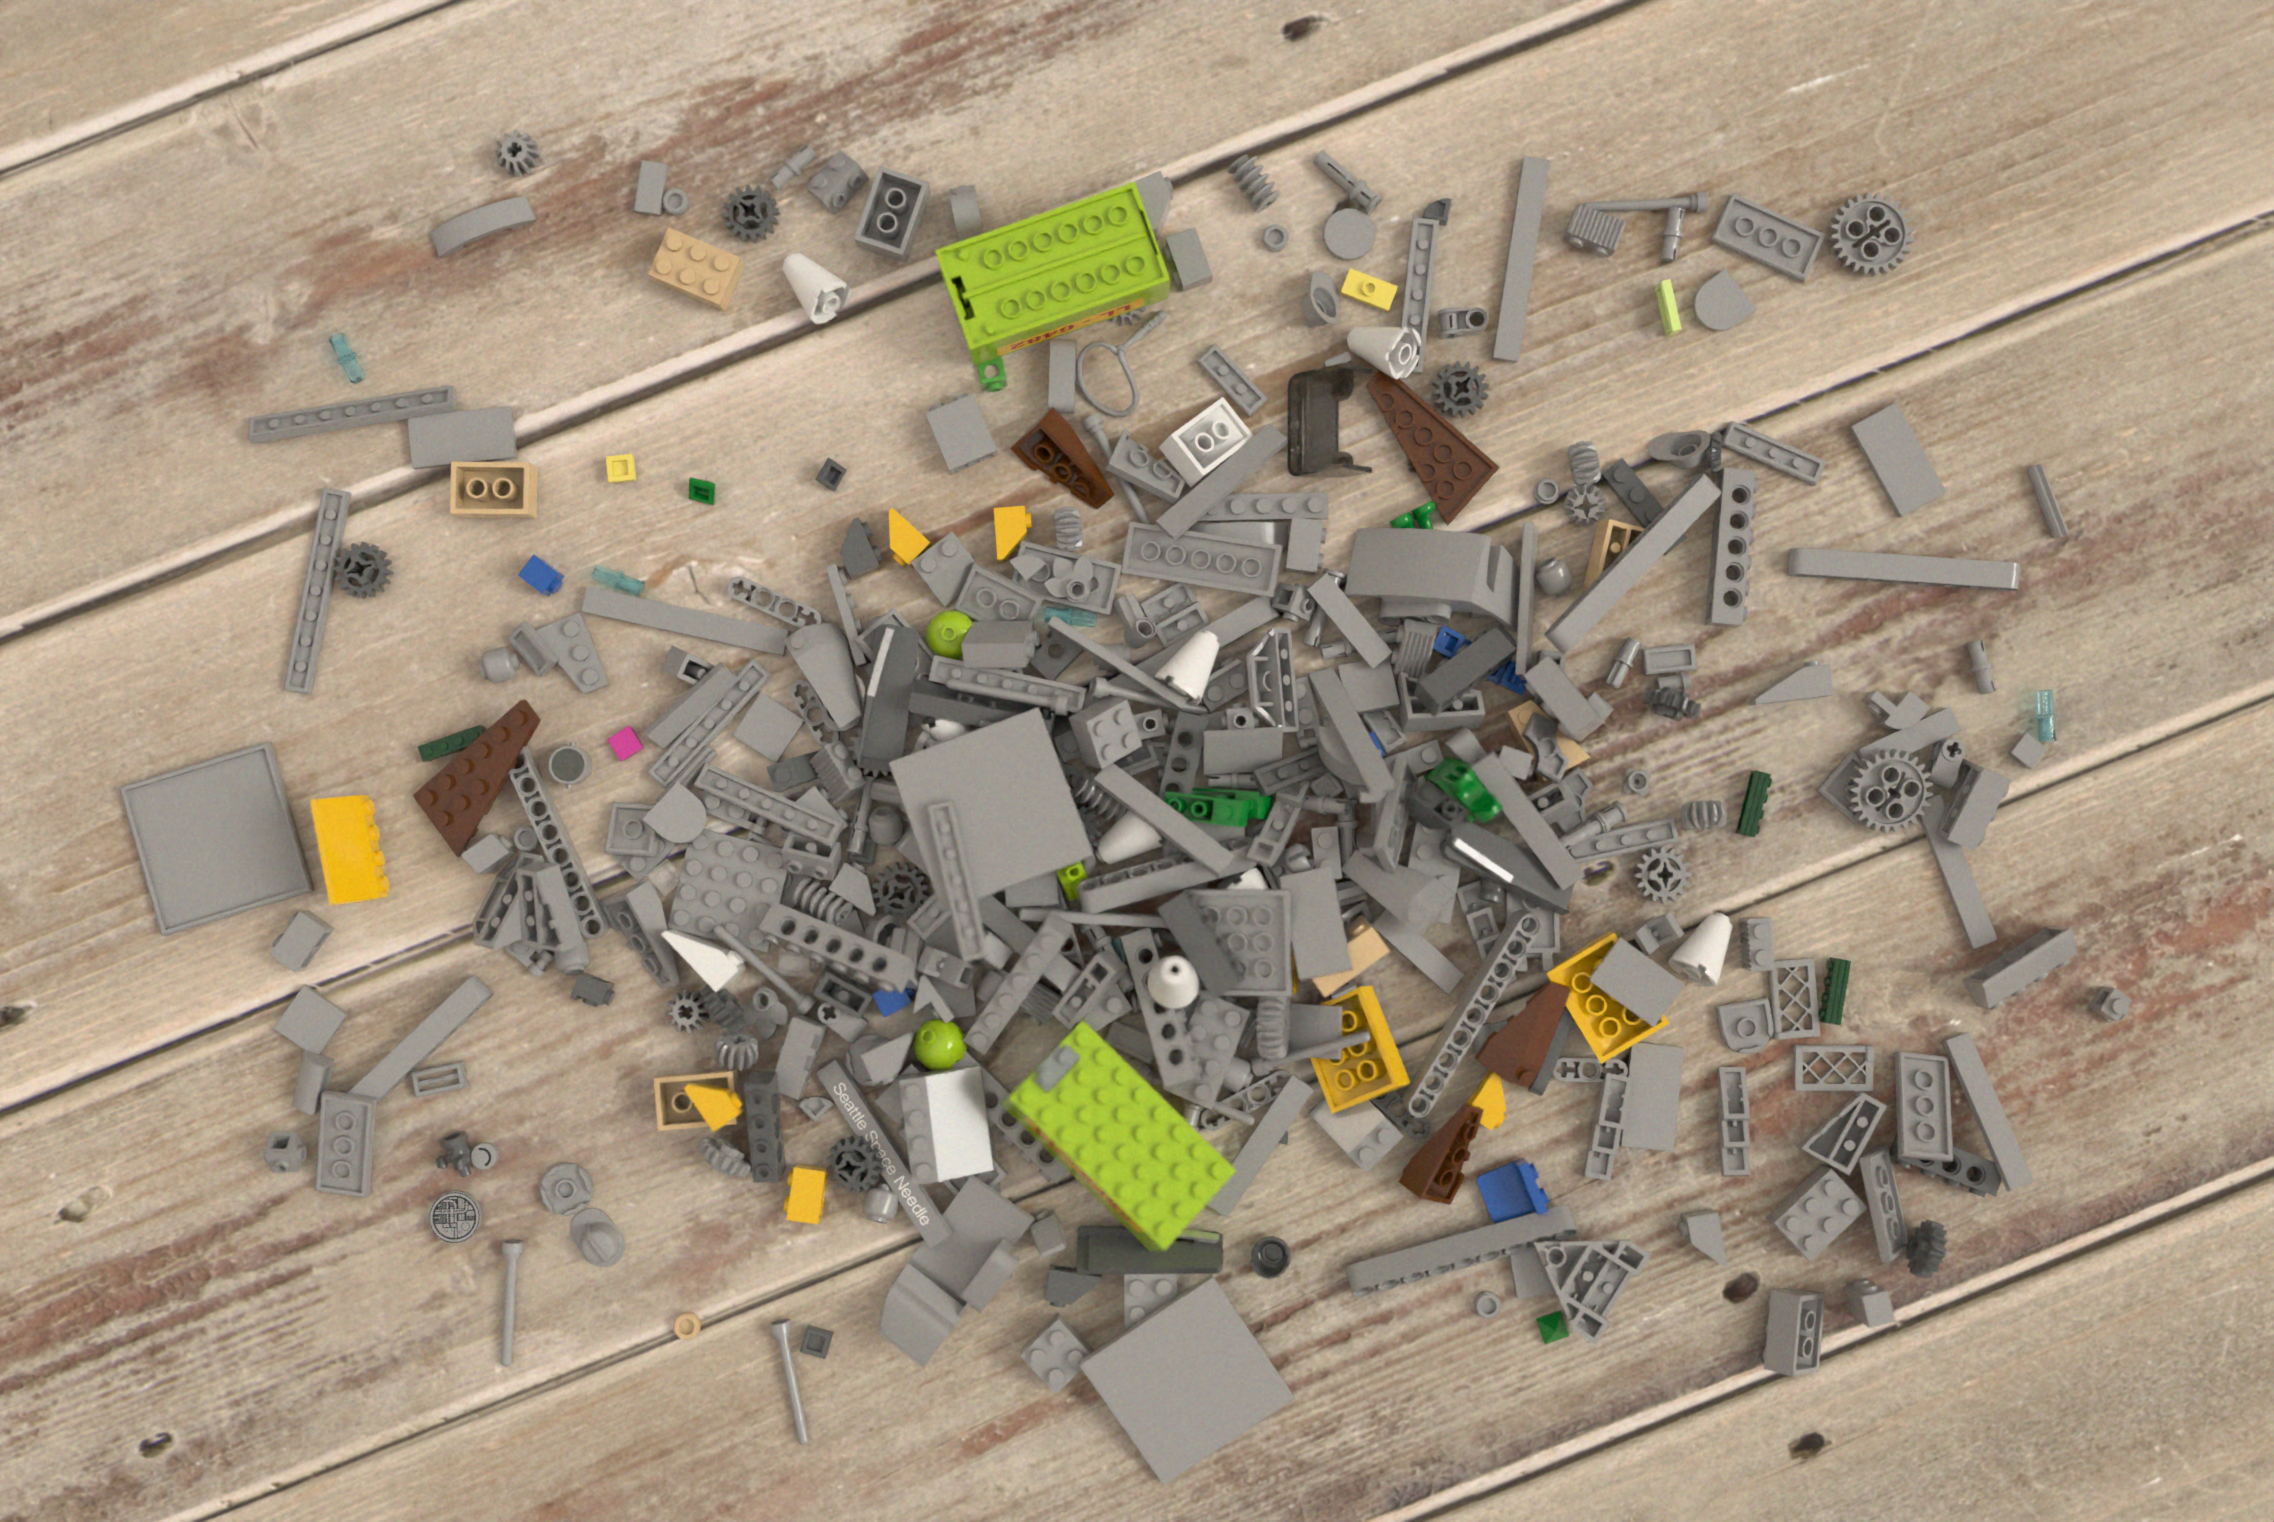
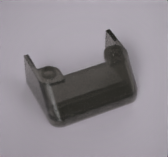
[1287,363,1372,478]

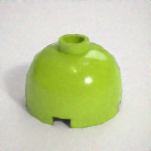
[925,610,973,660]
[913,1018,967,1071]

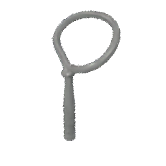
[1076,310,1167,418]

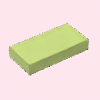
[1655,279,1682,337]

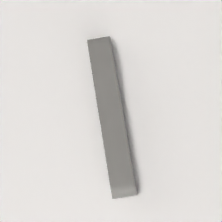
[1077,836,1257,914]
[347,975,493,1106]

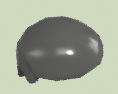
[1250,1236,1291,1279]

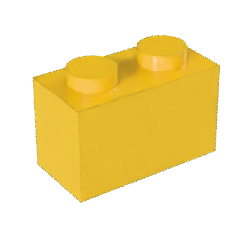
[783,1164,828,1224]

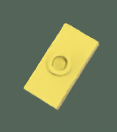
[1340,268,1398,312]

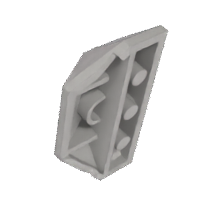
[1247,628,1300,733]
[473,852,544,950]

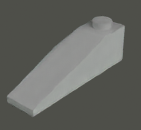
[1341,849,1455,935]

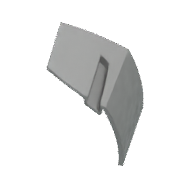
[1344,528,1520,632]
[878,1175,1035,1368]

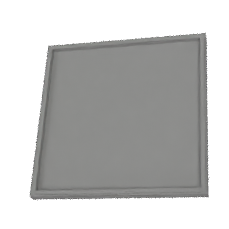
[889,707,1094,913]
[119,742,315,936]
[1078,1274,1295,1485]

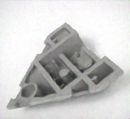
[1533,1239,1652,1345]

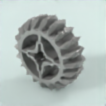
[1256,996,1291,1060]

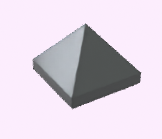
[815,458,847,492]

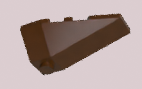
[1010,407,1115,510]
[1475,981,1571,1088]
[1399,1103,1484,1205]

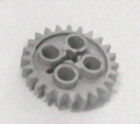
[1827,192,1914,277]
[1846,748,1933,834]

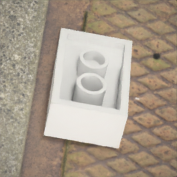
[1159,397,1254,487]
[661,929,748,992]

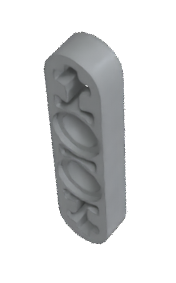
[727,576,823,628]
[1201,1069,1291,1131]

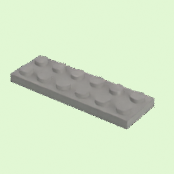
[1121,522,1283,598]

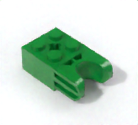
[1424,757,1503,823]

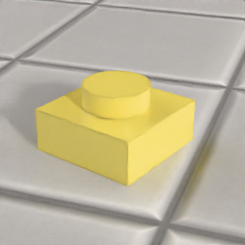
[606,454,636,484]

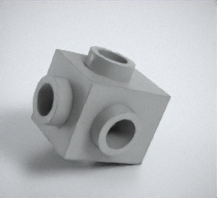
[1271,583,1316,623]
[1220,703,1259,730]
[264,1132,307,1174]

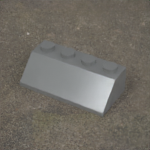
[1962,926,2077,1010]

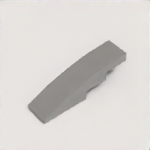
[1456,879,1517,984]
[1718,1067,1750,1177]
[1582,1073,1633,1181]

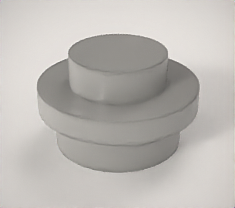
[1533,478,1560,504]

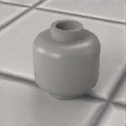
[1535,557,1574,597]
[478,647,520,684]
[868,806,904,847]
[554,940,590,976]
[1222,1055,1253,1093]
[862,1183,899,1224]

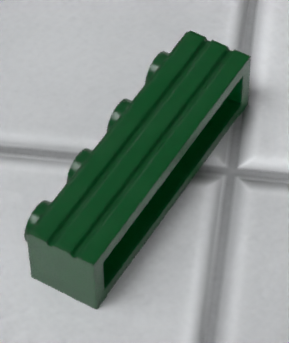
[418,725,485,762]
[1735,770,1772,837]
[1819,957,1851,1025]

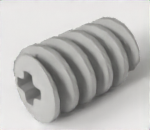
[1227,154,1281,214]
[1071,772,1127,823]
[793,877,853,927]

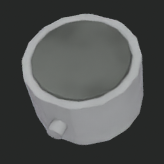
[548,742,593,789]

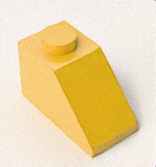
[994,506,1032,563]
[889,508,933,568]
[1467,1069,1506,1131]
[684,1082,745,1132]

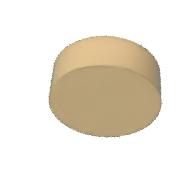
[673,1312,701,1340]

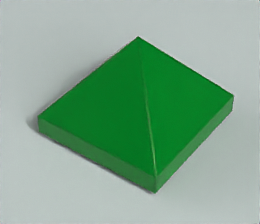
[689,477,715,505]
[1536,1310,1569,1344]

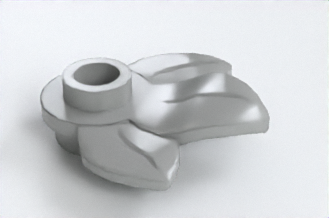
[1044,555,1094,603]
[742,987,789,1040]

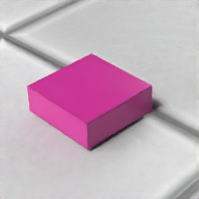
[607,726,645,762]

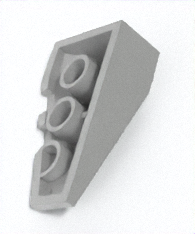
[783,622,863,730]
[598,880,680,989]

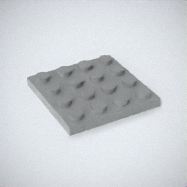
[667,829,789,952]
[1184,889,1293,996]

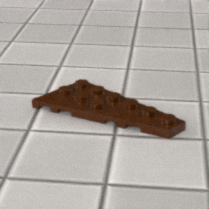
[1366,370,1500,526]
[412,700,541,857]

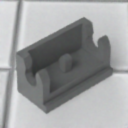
[1114,739,1160,776]

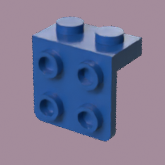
[1476,1158,1549,1224]

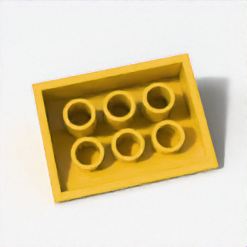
[310,795,390,905]
[1546,931,1669,1064]
[1310,985,1411,1114]

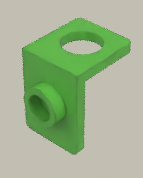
[978,357,1008,392]

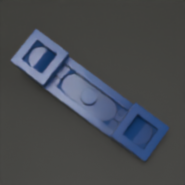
[1432,625,1528,695]

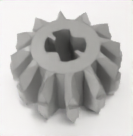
[494,130,541,177]
[1567,441,1601,486]
[1053,506,1083,551]
[1681,800,1727,830]
[665,989,709,1034]
[714,1031,759,1071]

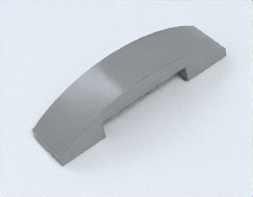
[431,196,537,258]
[1188,522,1287,550]
[1246,781,1310,867]

